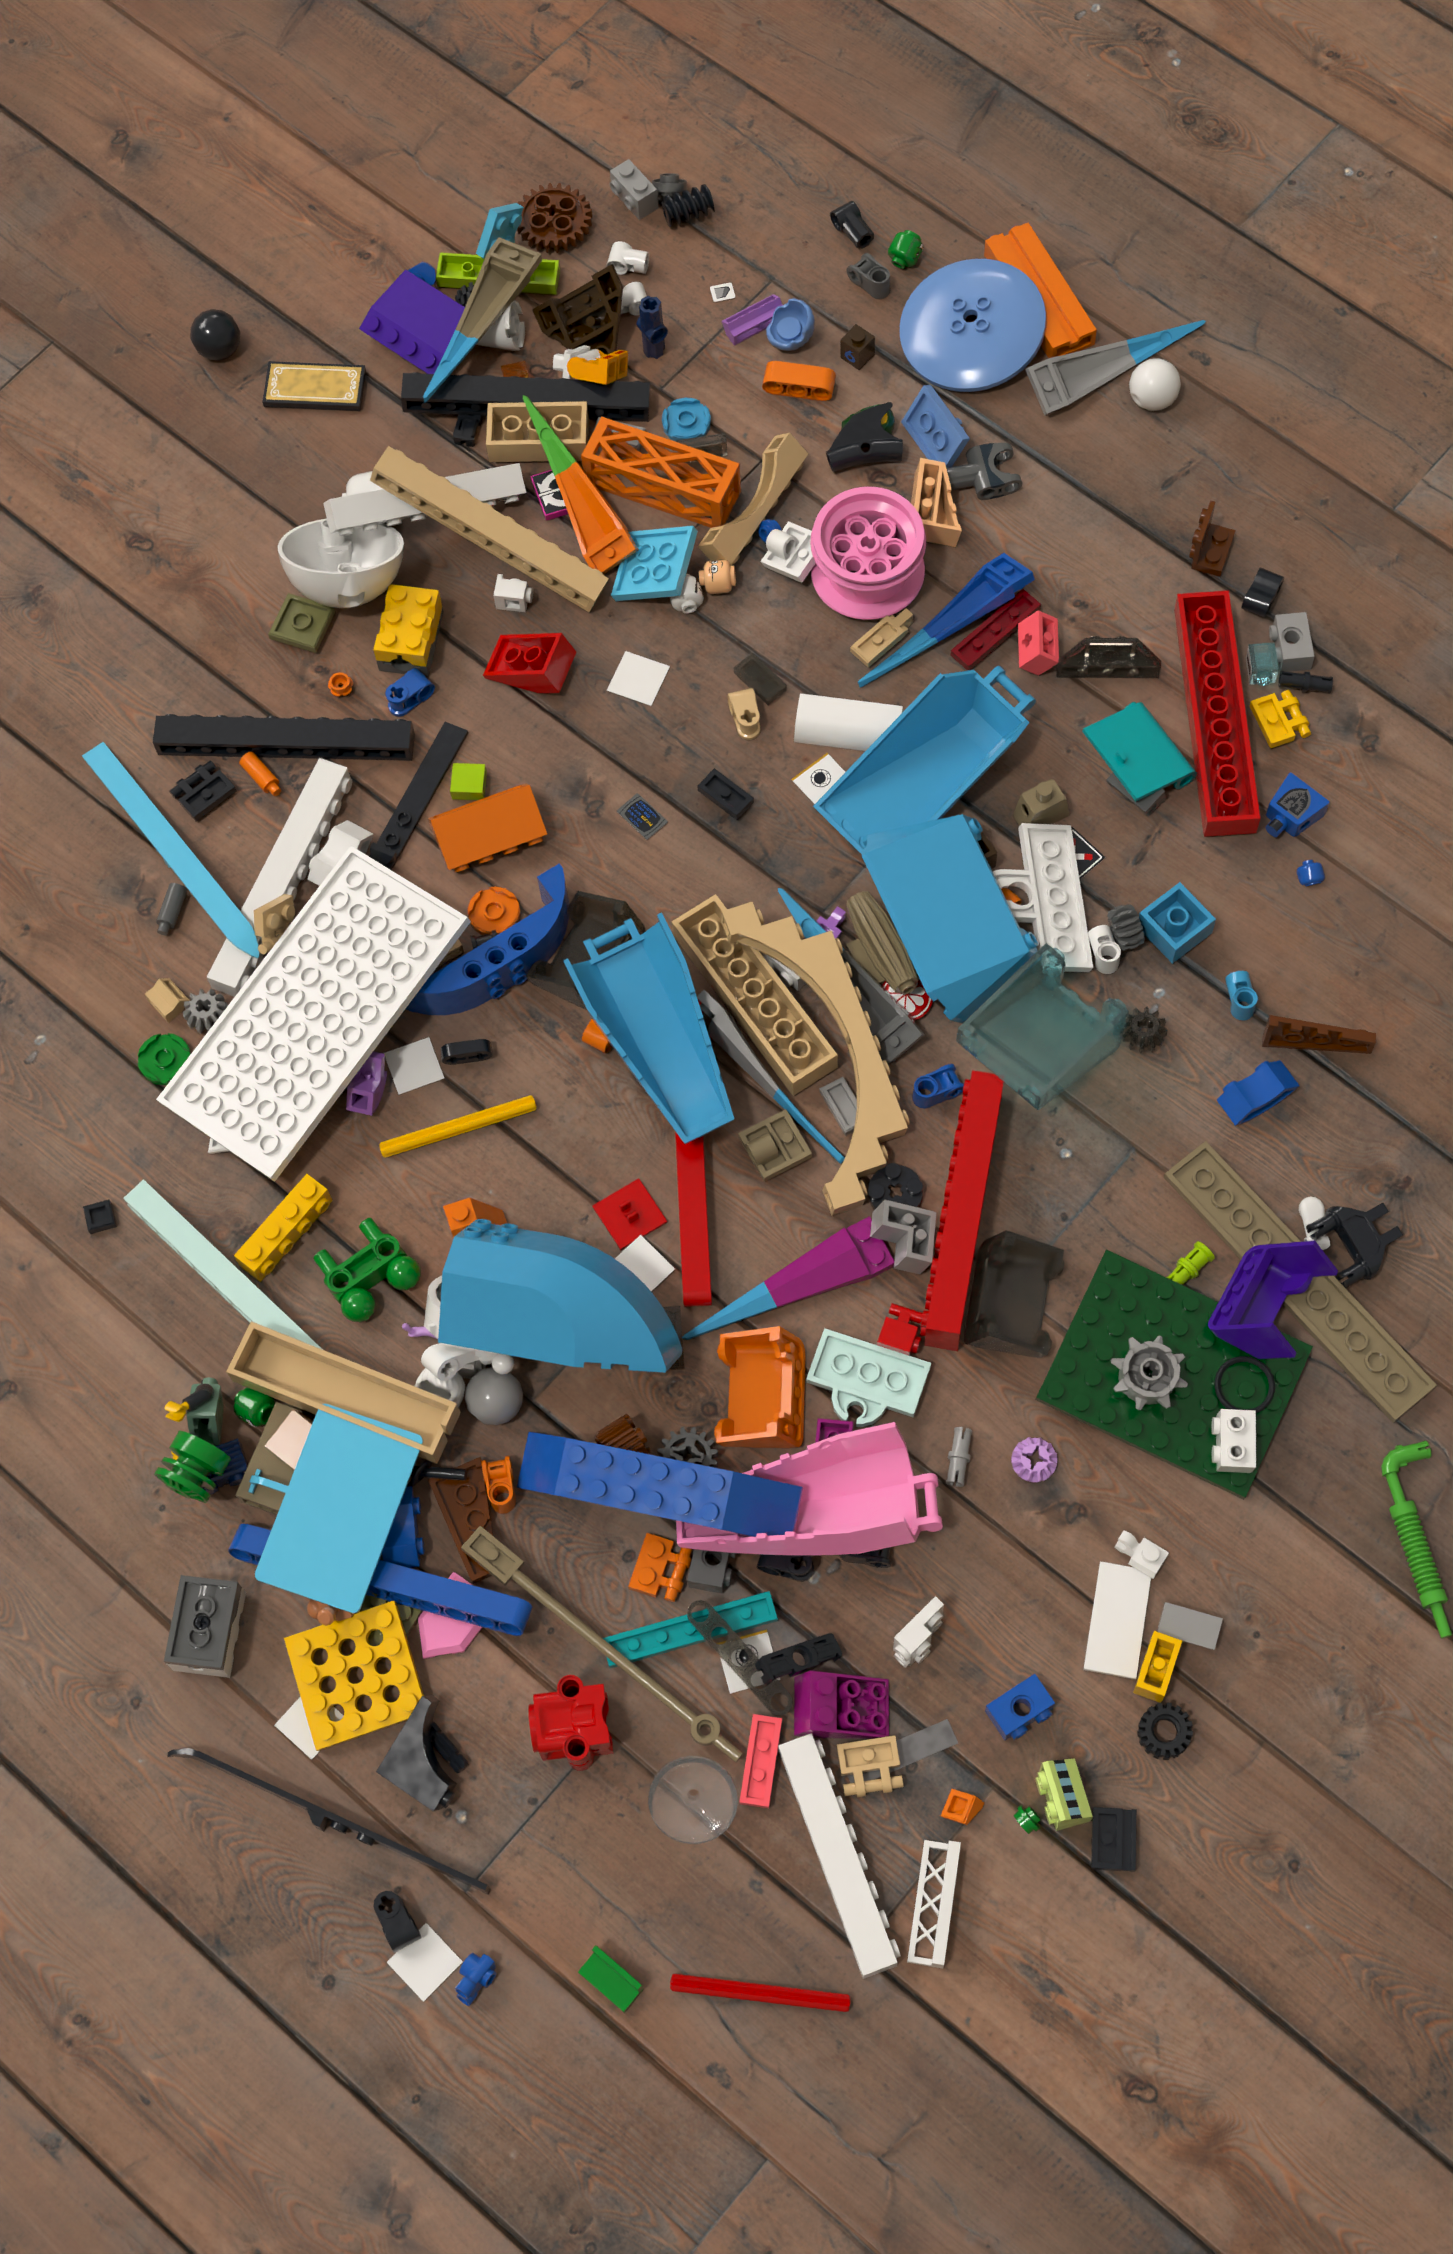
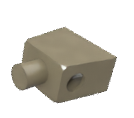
[1013,779,1069,826]

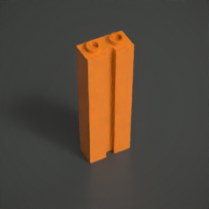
[984,222,1097,359]

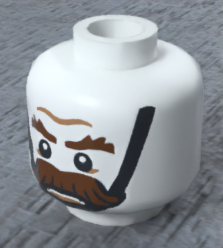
[670,574,704,613]

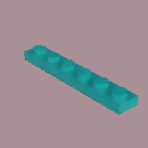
[603,1591,778,1668]

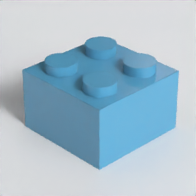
[1139,882,1216,964]

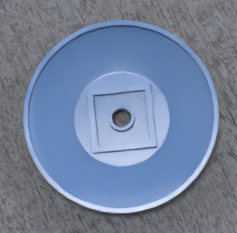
[900,259,1046,392]

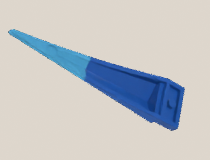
[858,553,1035,687]

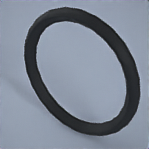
[1215,1356,1275,1414]

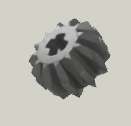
[1107,904,1145,951]

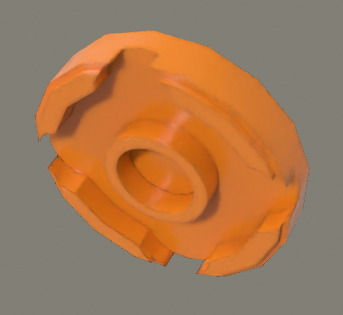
[467,886,521,935]

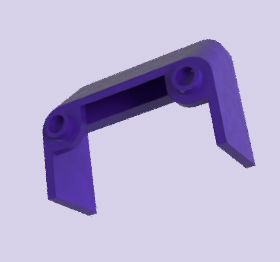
[1208,1241,1338,1359]

